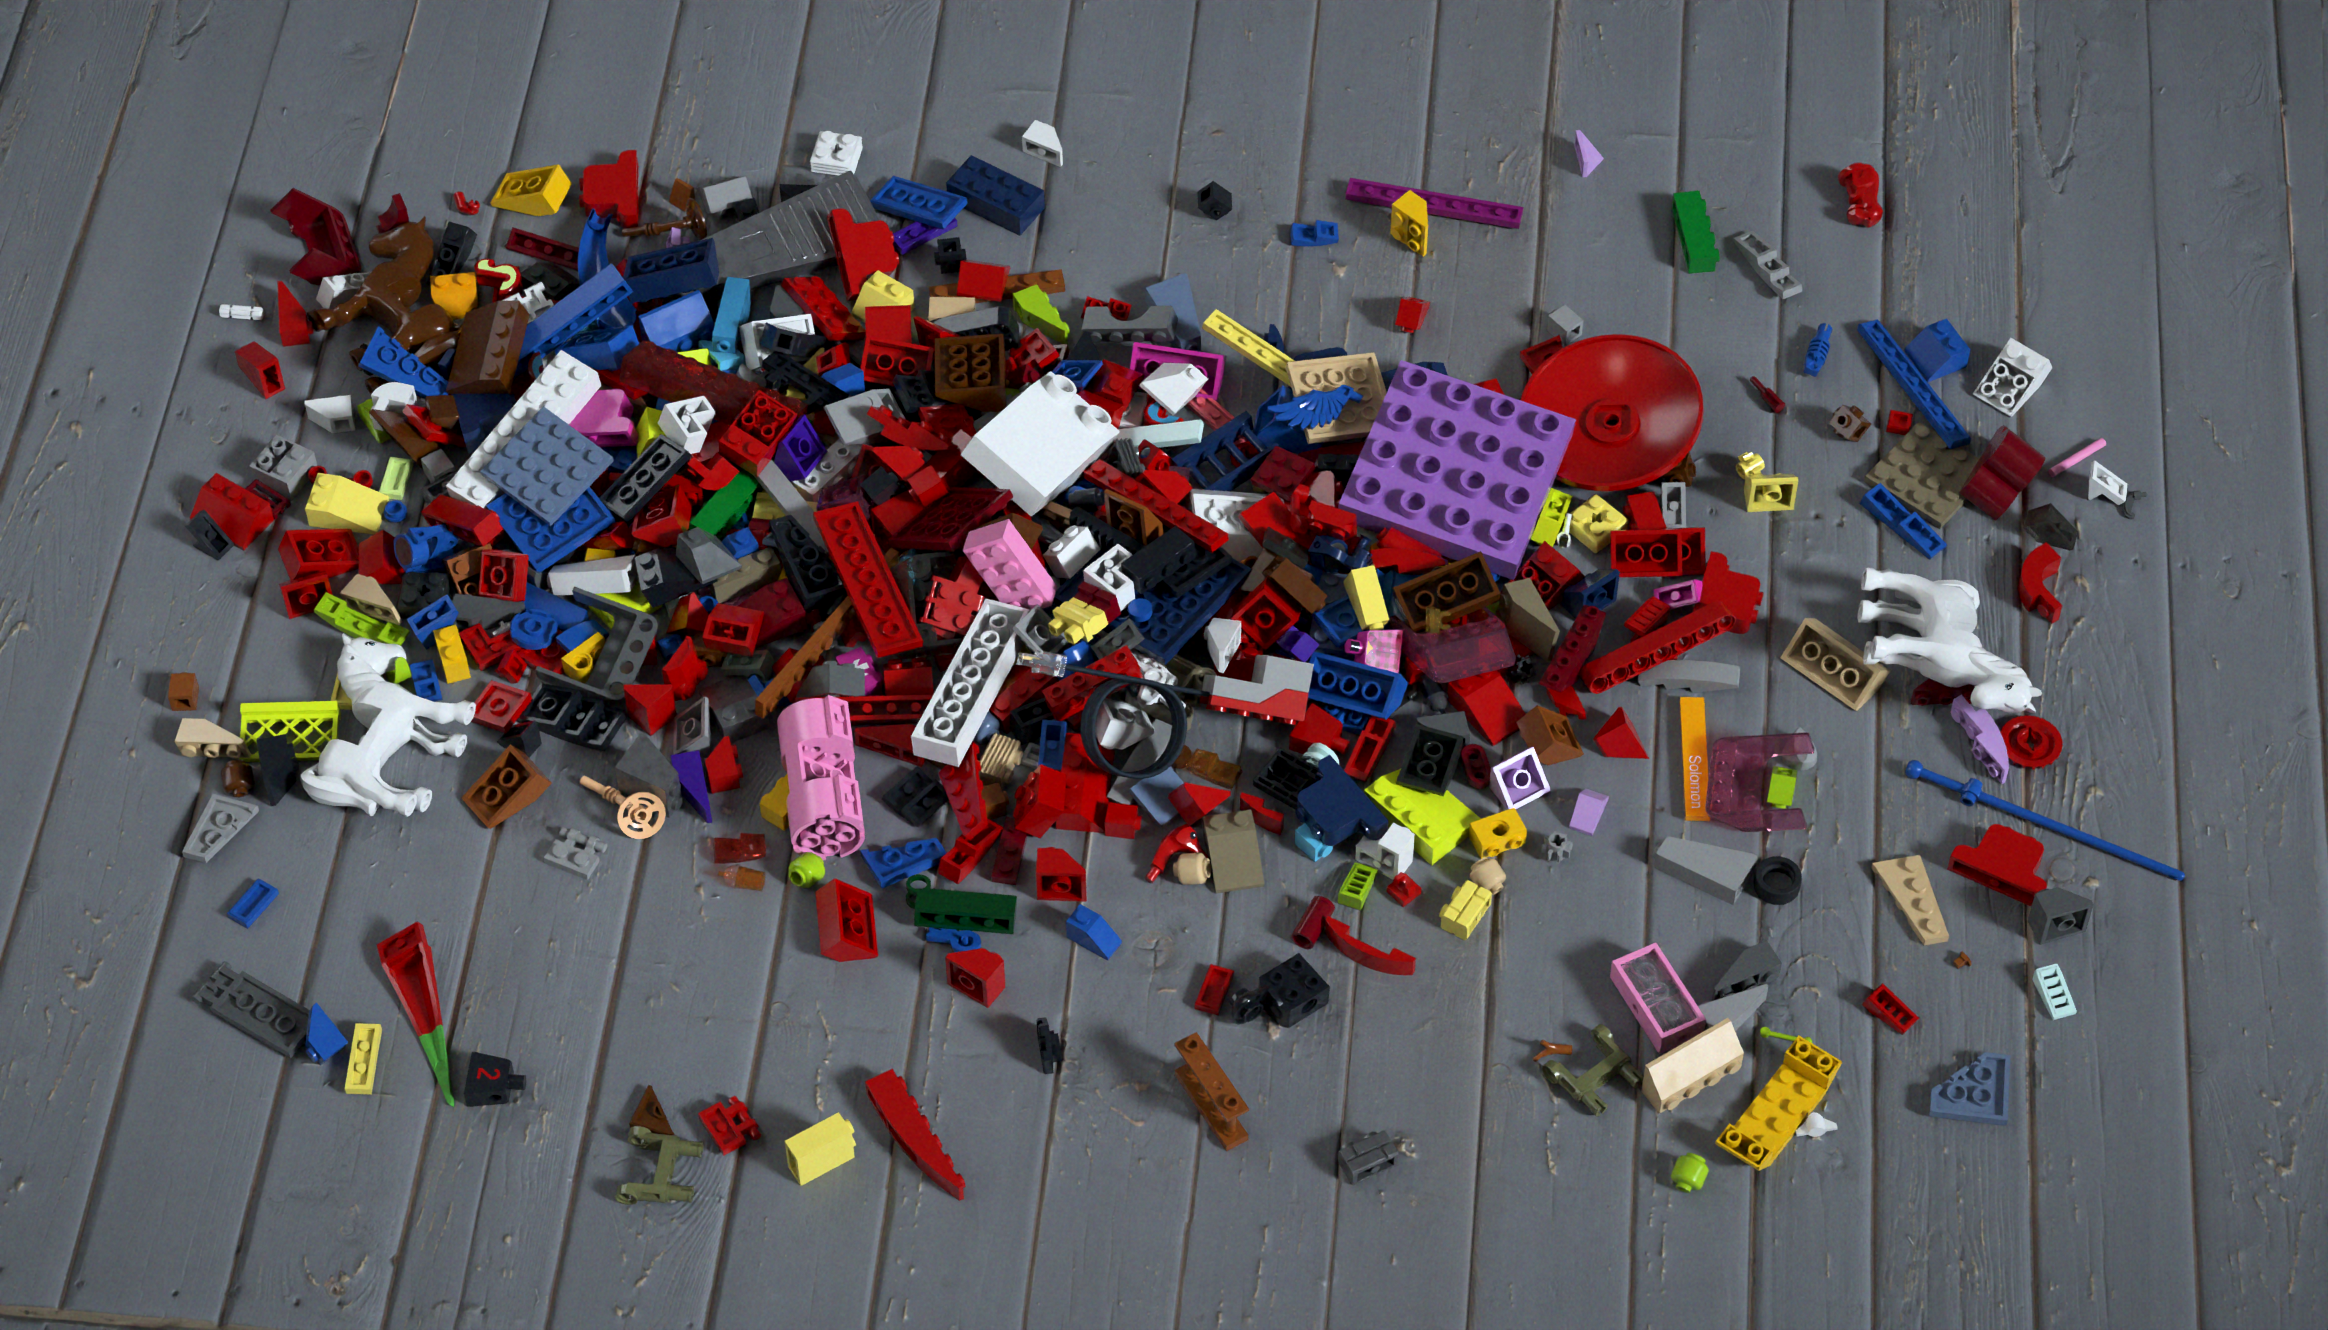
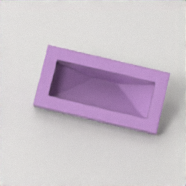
[1574,130,1604,177]

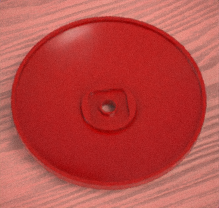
[1521,334,1704,491]

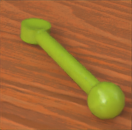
[1760,1027,1812,1043]

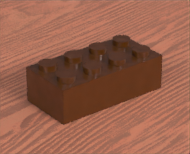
[1393,551,1500,636]

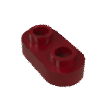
[1461,744,1491,789]

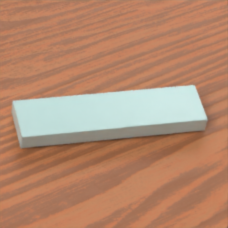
[1114,420,1204,449]

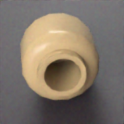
[1173,853,1211,885]
[1469,857,1506,895]

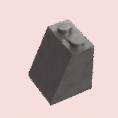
[615,733,683,818]

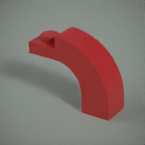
[2018,542,2062,624]

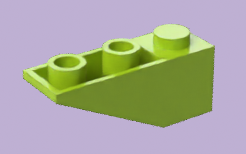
[1013,284,1070,344]

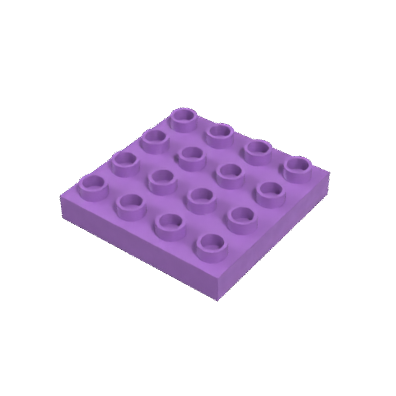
[1338,360,1576,580]

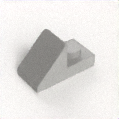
[1659,482,1686,528]

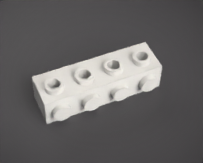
[792,439,875,502]

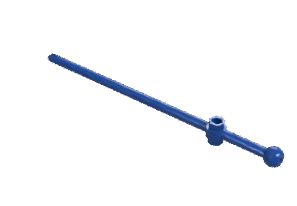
[1905,760,2185,881]

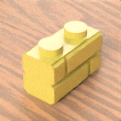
[1439,880,1492,940]

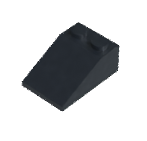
[635,547,718,608]

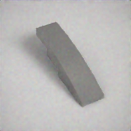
[1734,230,1802,299]
[1638,660,1740,693]
[1107,718,1172,805]

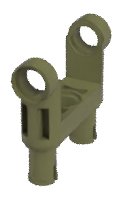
[1542,1024,1644,1117]
[615,1126,703,1205]

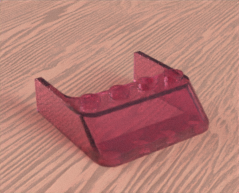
[1390,607,1516,683]
[1705,733,1814,832]

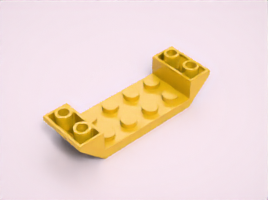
[1715,1035,1842,1171]

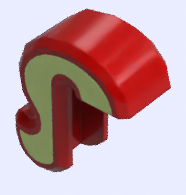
[474,258,523,301]

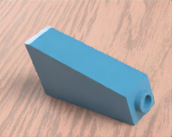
[712,277,751,354]

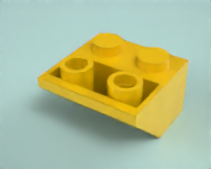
[1390,190,1428,257]

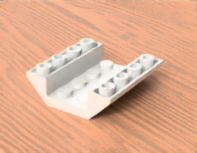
[1185,489,1284,562]

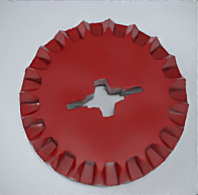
[2000,715,2063,770]

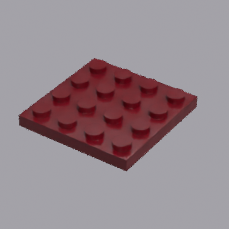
[888,487,1013,552]

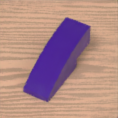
[1272,626,1319,662]

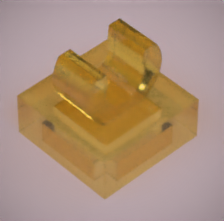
[1426,607,1450,633]

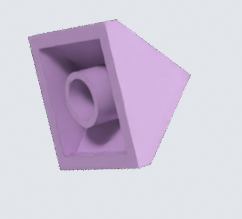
[1489,747,1551,810]

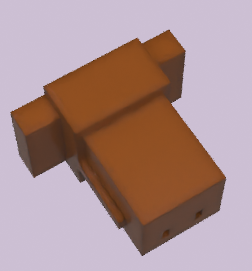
[1953,951,1971,969]

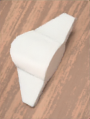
[1796,1112,1838,1137]

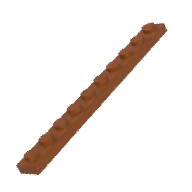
[755,548,899,719]

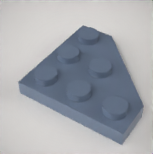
[1929,1052,2011,1126]

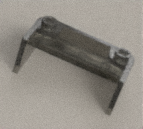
[889,551,962,659]

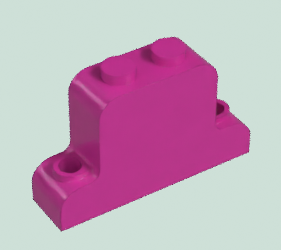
[569,389,639,447]

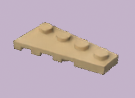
[1871,855,1949,945]

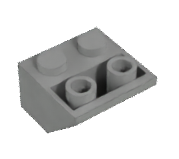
[249,435,318,501]

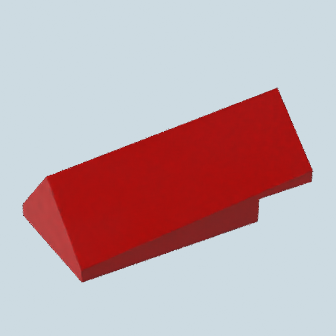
[1610,527,1706,577]

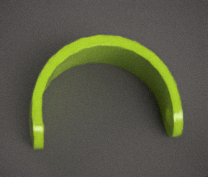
[386,657,411,684]

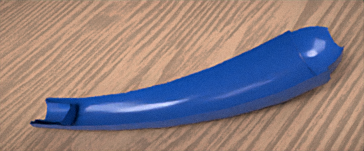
[578,208,637,329]

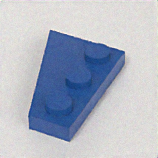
[860,838,947,889]

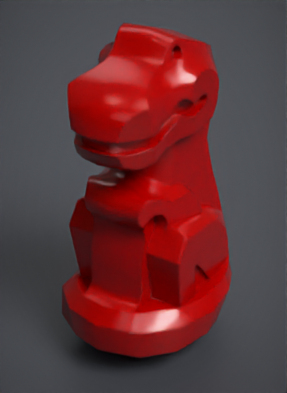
[1838,163,1883,228]

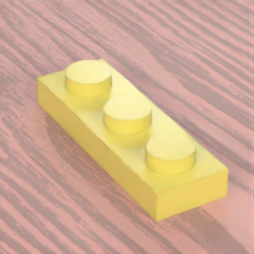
[345,1023,382,1095]

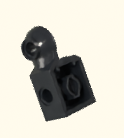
[1230,953,1330,1028]

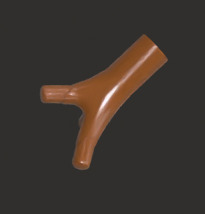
[1533,1040,1572,1062]

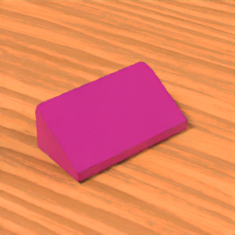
[1653,579,1703,609]

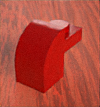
[685,452,739,490]

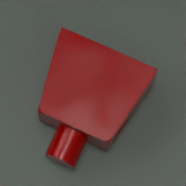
[1289,703,1350,754]

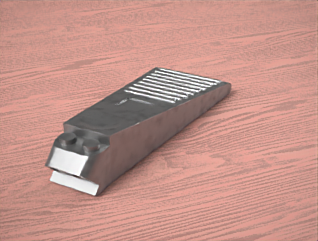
[660,171,879,305]

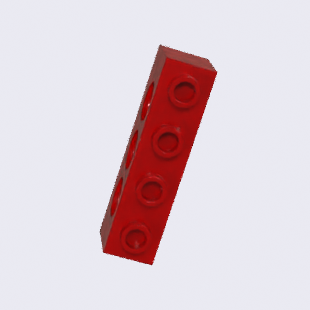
[1042,645,1143,721]

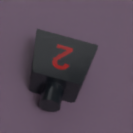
[464,1052,526,1107]

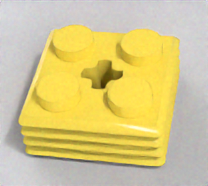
[1563,494,1628,553]

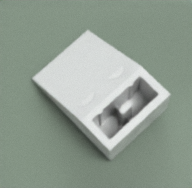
[1973,338,2052,417]

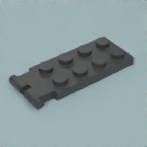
[191,961,309,1058]

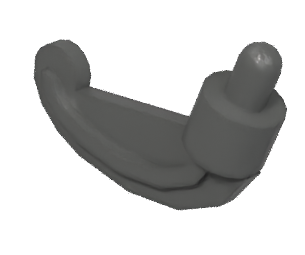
[2122,490,2147,519]

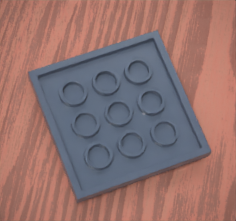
[480,406,614,526]

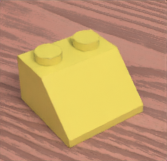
[851,270,915,323]
[1744,473,1798,512]

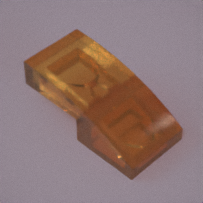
[1186,749,1242,790]

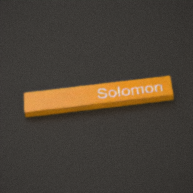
[1679,697,1710,821]

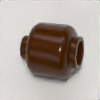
[221,760,255,798]

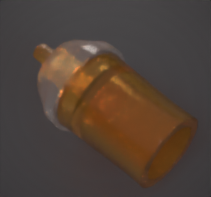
[718,864,766,891]

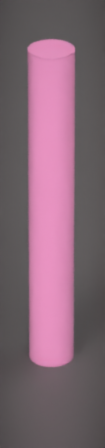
[2048,438,2106,477]

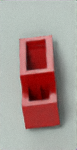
[1371,548,1449,574]
[1344,716,1396,783]
[938,818,1003,884]

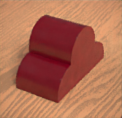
[1959,425,2046,521]

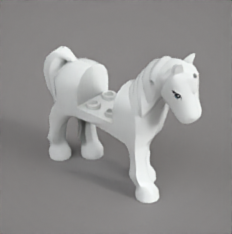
[1858,568,2042,713]
[300,633,476,817]

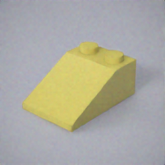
[305,473,389,535]

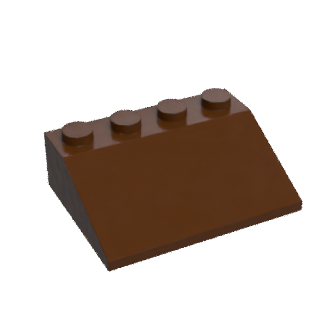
[446,301,529,394]
[935,334,1007,412]

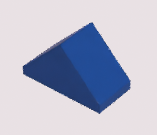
[821,363,865,396]

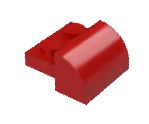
[584,516,636,551]

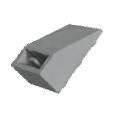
[824,389,905,446]

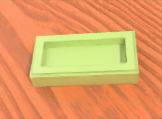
[379,457,413,500]

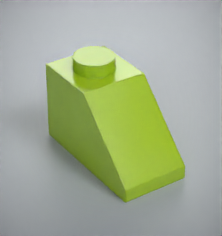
[1767,766,1797,809]

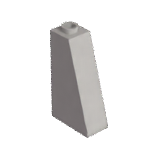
[1653,836,1758,905]

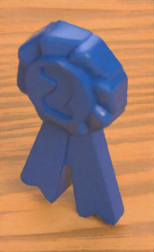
[926,927,981,952]

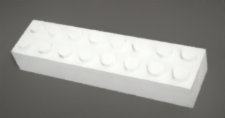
[446,350,601,510]
[911,599,1030,767]

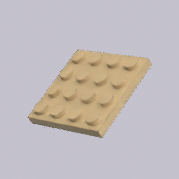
[1285,352,1387,444]

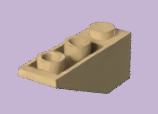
[174,718,251,758]

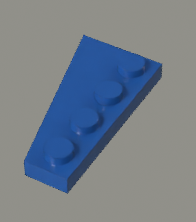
[358,326,448,399]

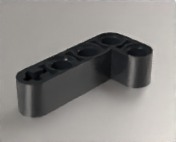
[930,306,1019,351]

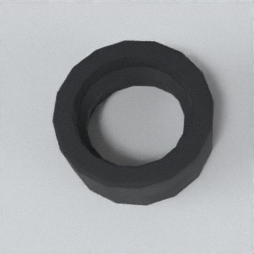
[1753,856,1802,905]

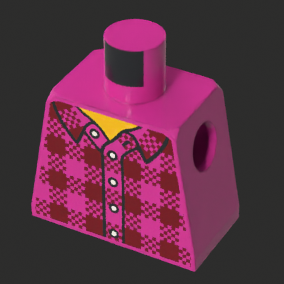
[1345,630,1403,673]

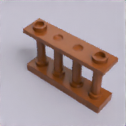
[1174,1032,1249,1151]

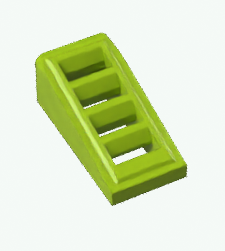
[1338,862,1378,910]

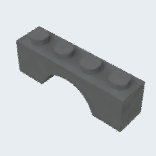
[1082,306,1178,343]

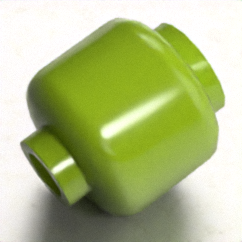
[789,852,825,888]
[1671,1153,1709,1193]

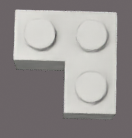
[658,396,715,454]
[1083,544,1135,611]
[1355,823,1415,880]

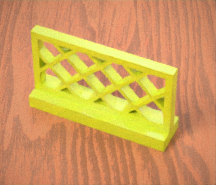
[239,701,341,762]

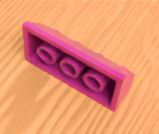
[1130,342,1227,401]

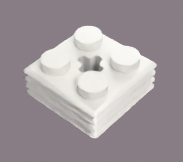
[810,131,863,176]

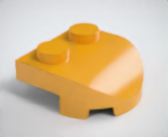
[430,272,478,320]

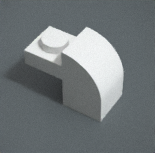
[370,382,417,431]

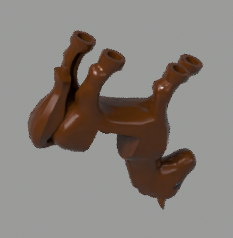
[307,216,462,395]

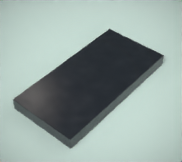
[599,434,692,523]

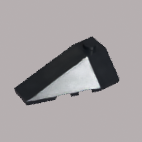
[769,515,846,612]

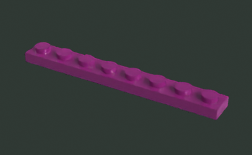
[1345,178,1524,229]

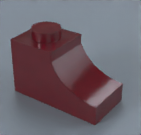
[376,193,409,234]

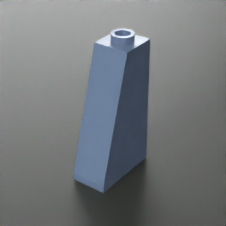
[1145,273,1201,351]

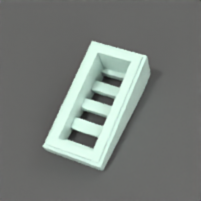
[2032,964,2077,1020]

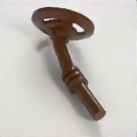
[622,198,707,240]

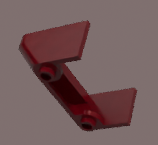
[270,188,361,286]

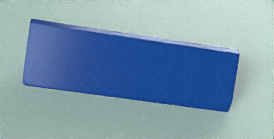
[519,583,589,631]

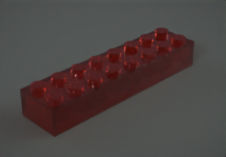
[619,340,808,431]

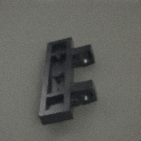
[762,351,849,415]

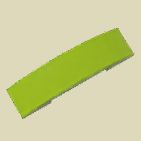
[314,592,410,646]

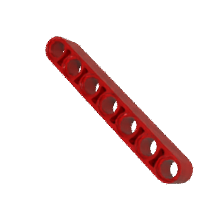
[1579,601,1736,694]

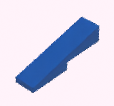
[1859,483,1947,560]

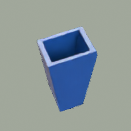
[1253,385,1324,454]

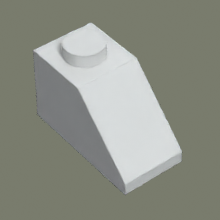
[1022,120,1063,167]

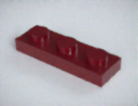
[991,816,1028,885]

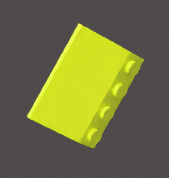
[1364,769,1481,865]

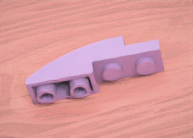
[1951,695,2009,784]

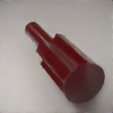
[1750,376,1785,413]

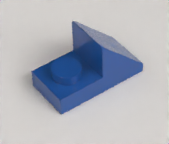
[1038,720,1067,771]

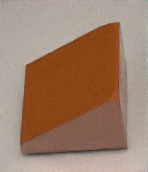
[669,178,696,211]

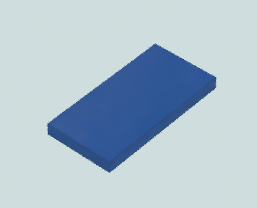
[870,176,968,229]

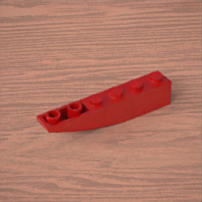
[865,1069,966,1201]

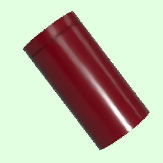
[1291,896,1335,949]

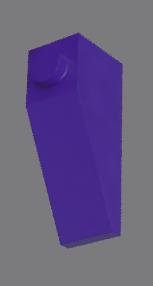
[670,750,712,823]

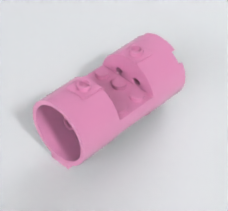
[777,695,865,860]

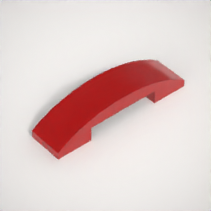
[1325,916,1416,975]

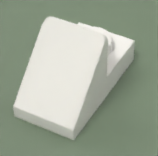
[2088,461,2127,505]

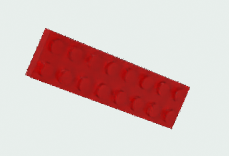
[813,501,923,658]

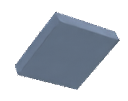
[1128,767,1184,828]

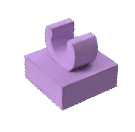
[666,227,690,248]

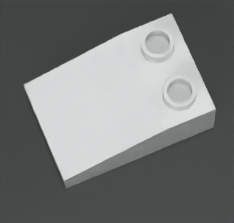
[961,371,1120,516]

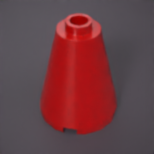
[1375,526,1442,575]

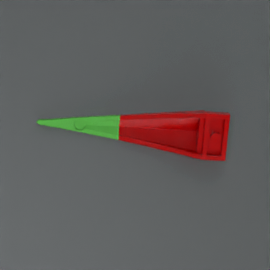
[377,921,454,1107]

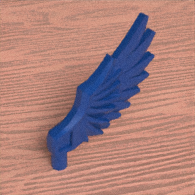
[1267,385,1363,430]

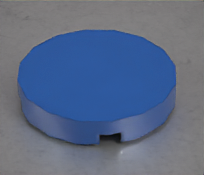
[510,608,558,650]

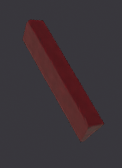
[505,227,579,271]

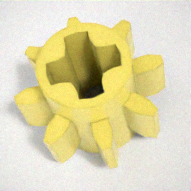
[1736,452,1765,479]

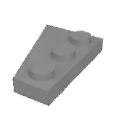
[182,794,259,863]

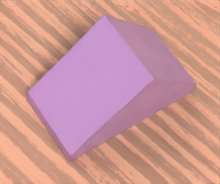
[1569,789,1609,836]

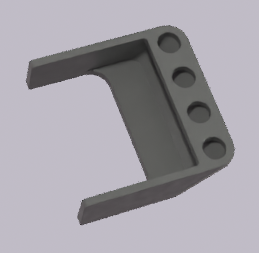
[535,587,658,701]

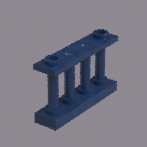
[1172,411,1279,491]

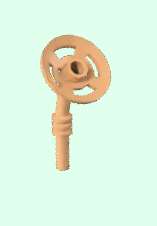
[580,775,666,839]

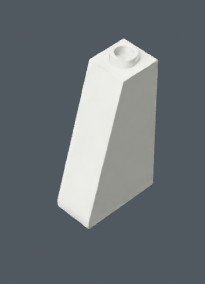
[547,555,639,595]

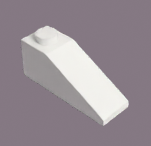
[1204,618,1241,673]

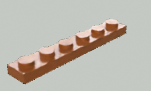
[929,269,1065,304]

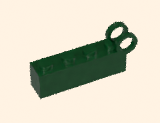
[906,874,1017,934]

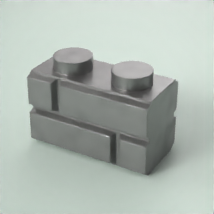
[1338,1130,1399,1185]

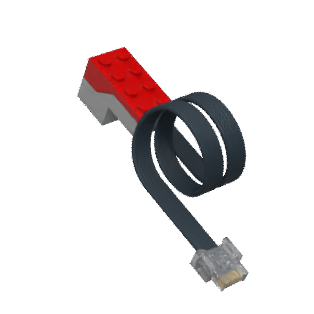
[1016,651,1314,779]

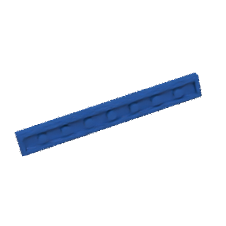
[1857,319,1972,449]

